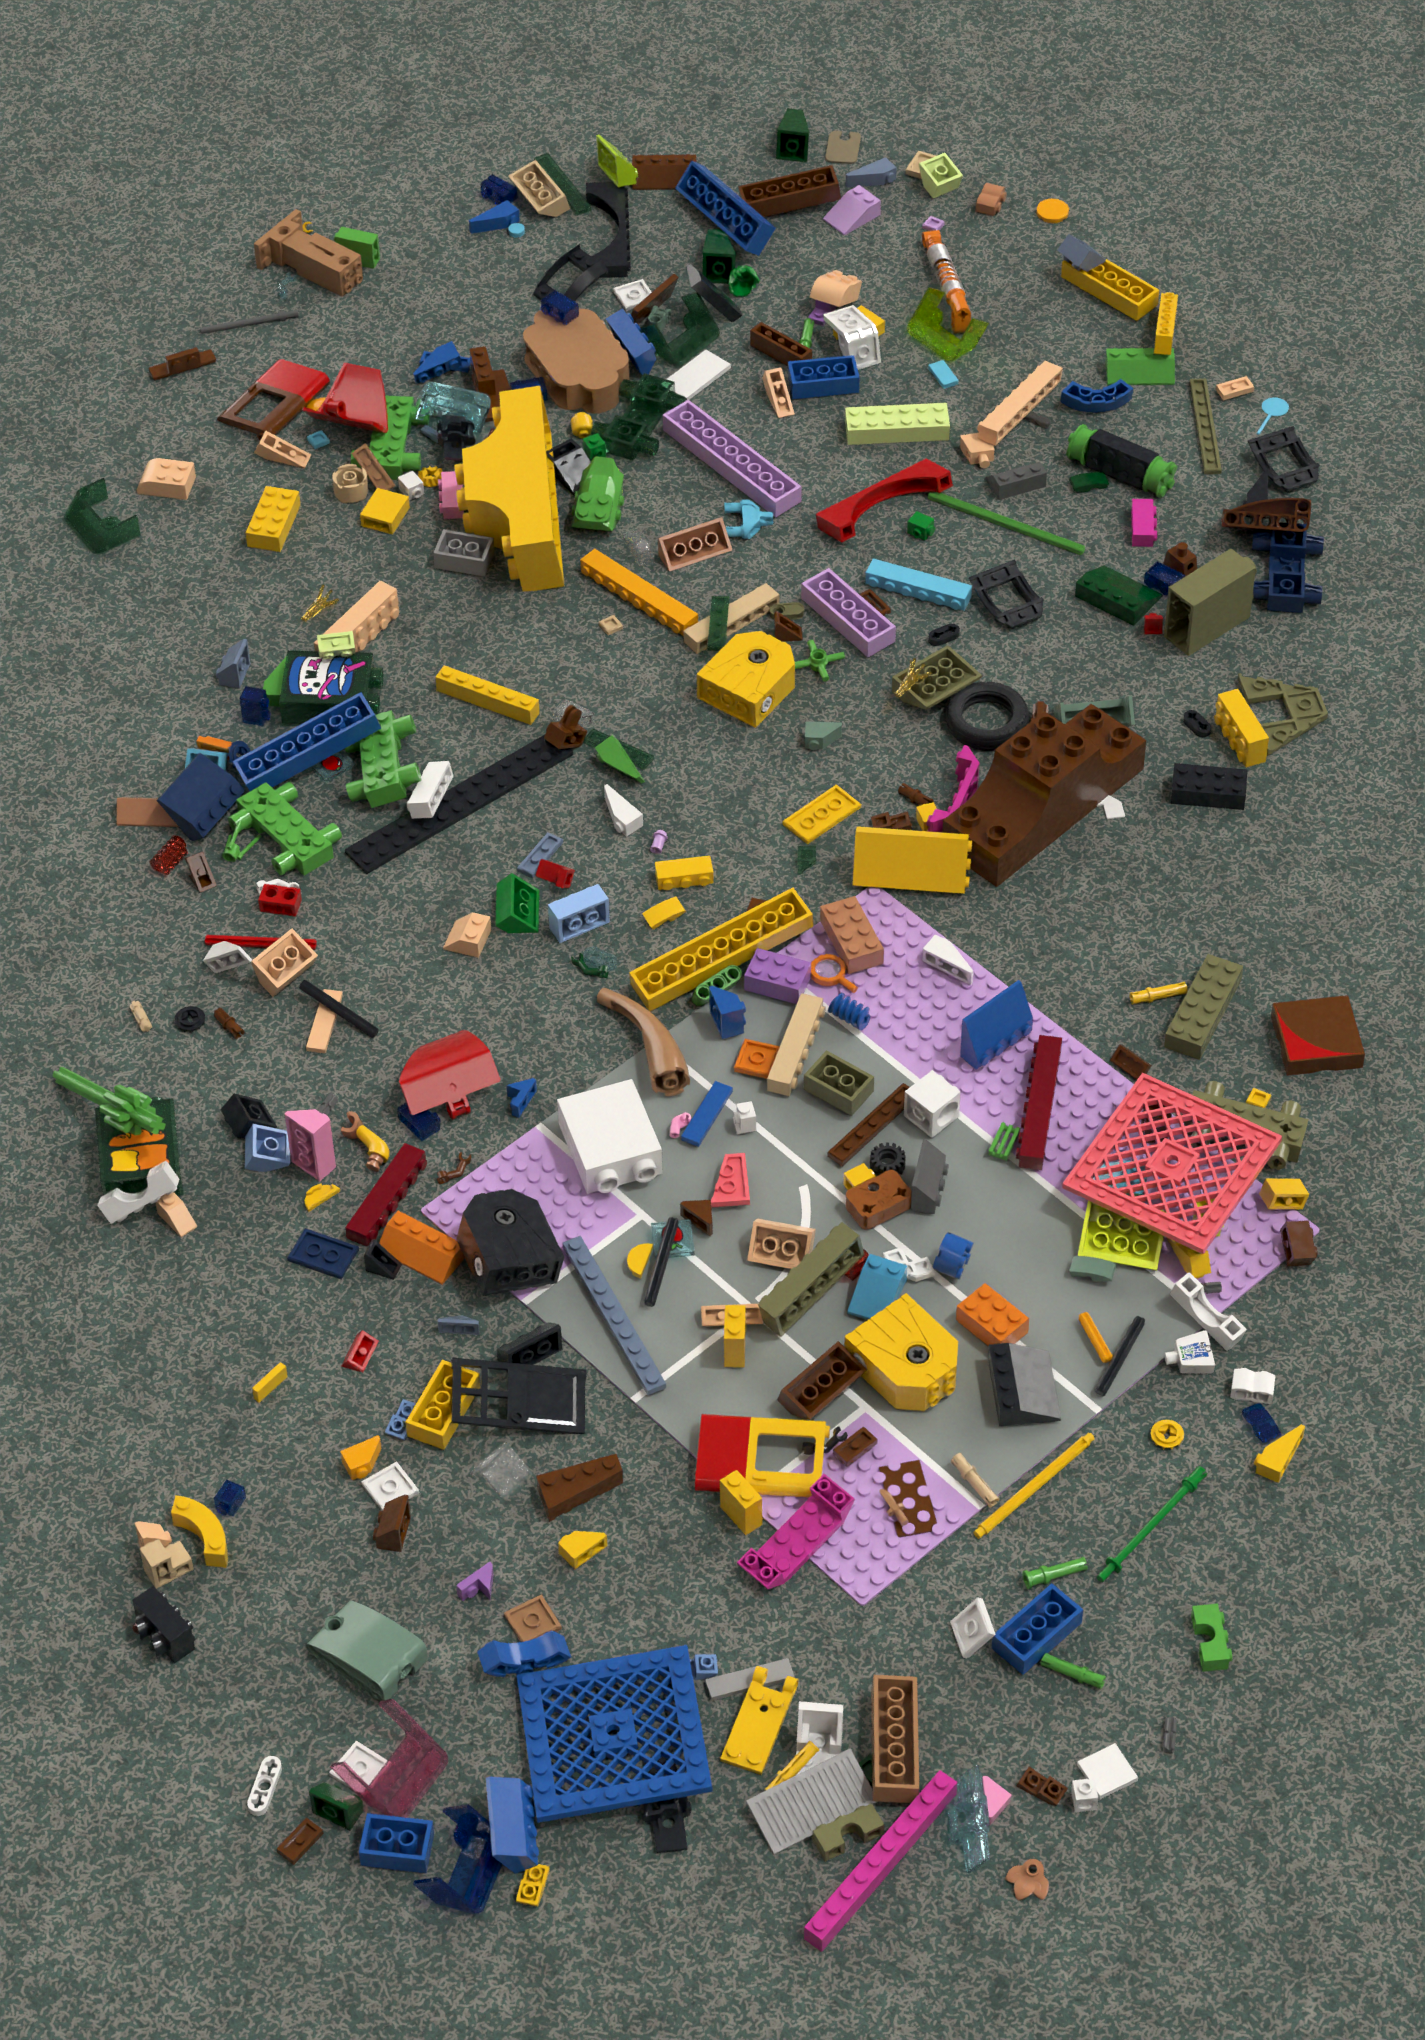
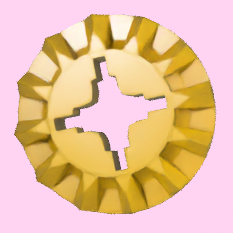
[418,465,443,487]
[1151,1420,1184,1450]

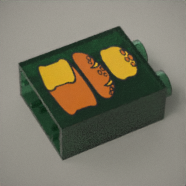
[95,1097,184,1196]

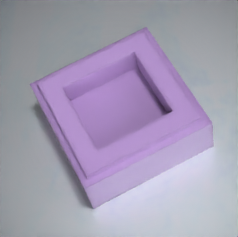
[922,216,945,231]

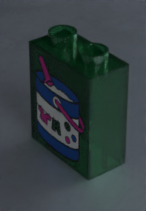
[279,650,384,726]

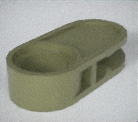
[770,602,804,620]

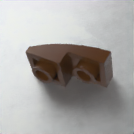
[1016,1767,1068,1806]

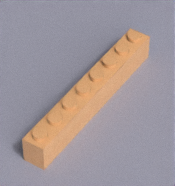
[977,361,1063,446]

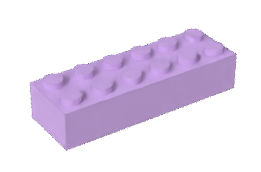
[801,568,896,657]

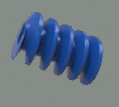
[828,993,870,1030]

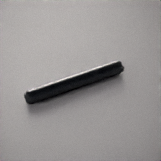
[299,980,379,1038]
[644,1217,679,1307]
[1095,1316,1145,1396]

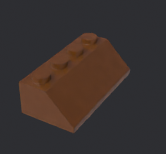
[632,154,696,190]
[777,1341,867,1420]

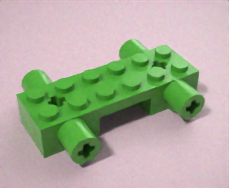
[351,395,430,480]
[344,710,422,808]
[228,782,342,876]

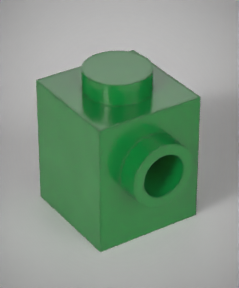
[583,433,606,461]
[907,511,935,540]

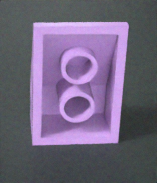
[823,185,881,235]

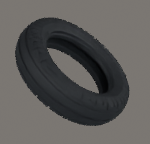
[946,681,1029,751]

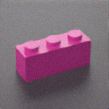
[1131,499,1157,547]

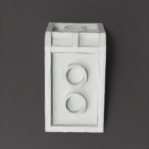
[823,305,881,370]
[796,1702,843,1775]

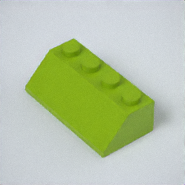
[596,135,638,187]

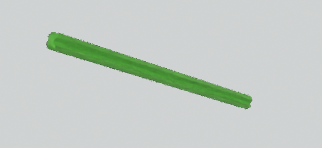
[928,492,1085,555]

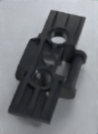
[437,415,476,463]
[642,1756,692,1853]

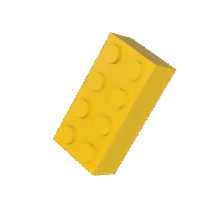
[246,486,301,552]
[1214,689,1269,767]
[405,1360,480,1450]

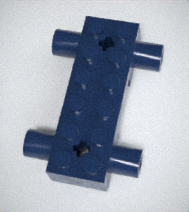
[1252,522,1324,613]

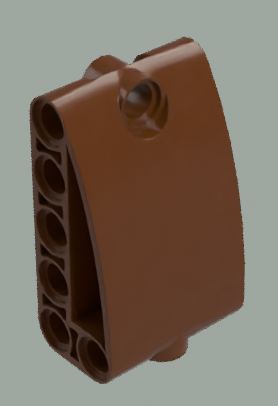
[1221,498,1311,532]

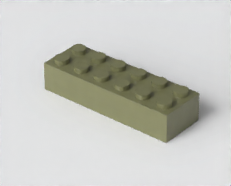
[1164,954,1243,1060]
[758,1222,865,1337]

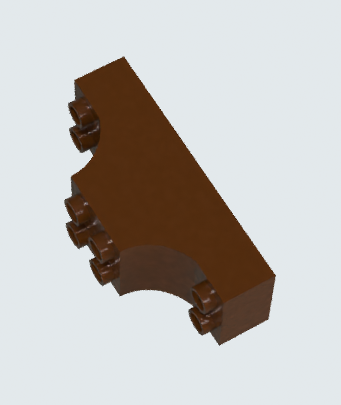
[943,704,1146,887]

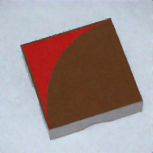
[1271,995,1365,1076]

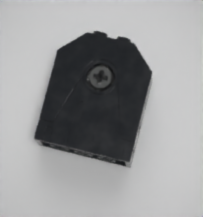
[456,1189,564,1297]

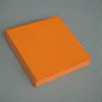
[734,1039,780,1079]

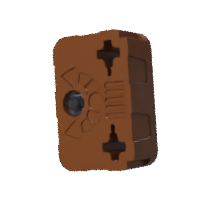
[846,1170,912,1230]

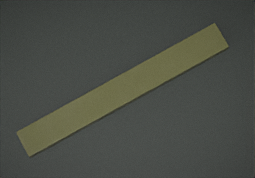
[1189,378,1222,475]

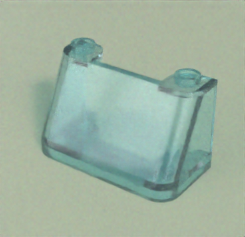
[415,382,491,433]

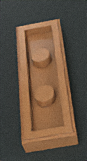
[351,443,396,491]

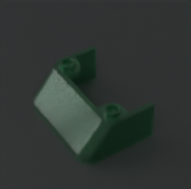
[640,292,720,366]
[64,478,141,554]

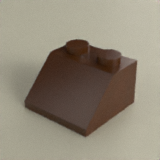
[373,1494,411,1552]

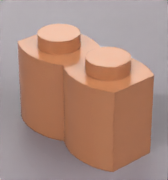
[976,183,1007,216]

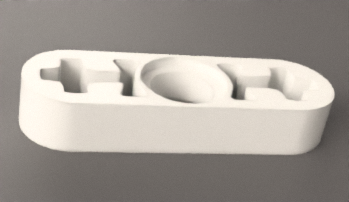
[248,1756,282,1816]

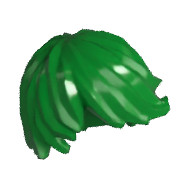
[728,265,760,297]

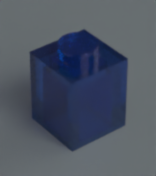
[214,1479,246,1517]

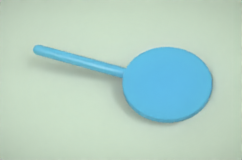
[1257,398,1289,435]

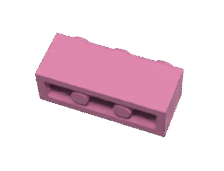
[438,471,464,519]

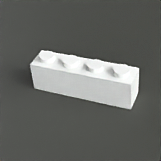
[407,761,453,819]

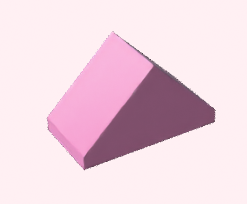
[980,1776,1012,1826]

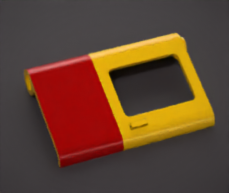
[695,1414,830,1497]

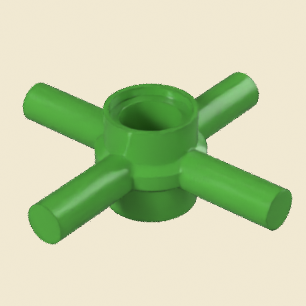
[795,640,845,682]

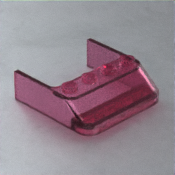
[330,1699,448,1818]

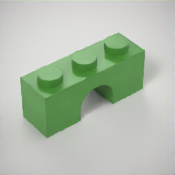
[1191,1604,1232,1672]

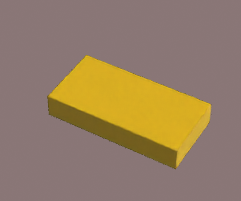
[252,1363,288,1403]

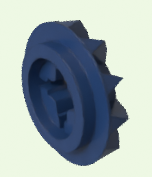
[227,741,251,768]

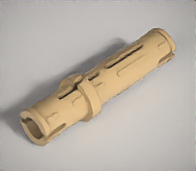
[951,1453,999,1507]

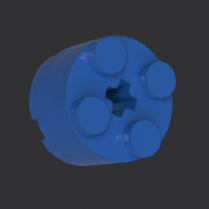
[933,1232,974,1280]

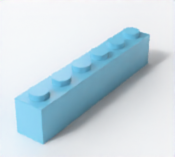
[865,559,972,611]

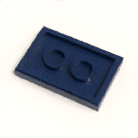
[287,1228,359,1280]

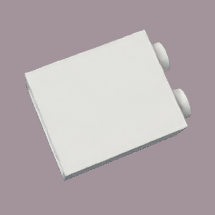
[557,1079,662,1194]

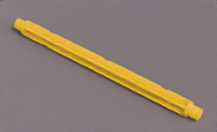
[973,1433,1095,1539]

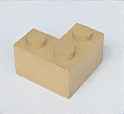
[140,1539,194,1589]

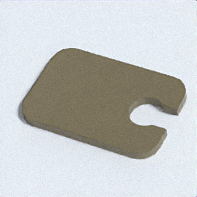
[825,131,861,164]

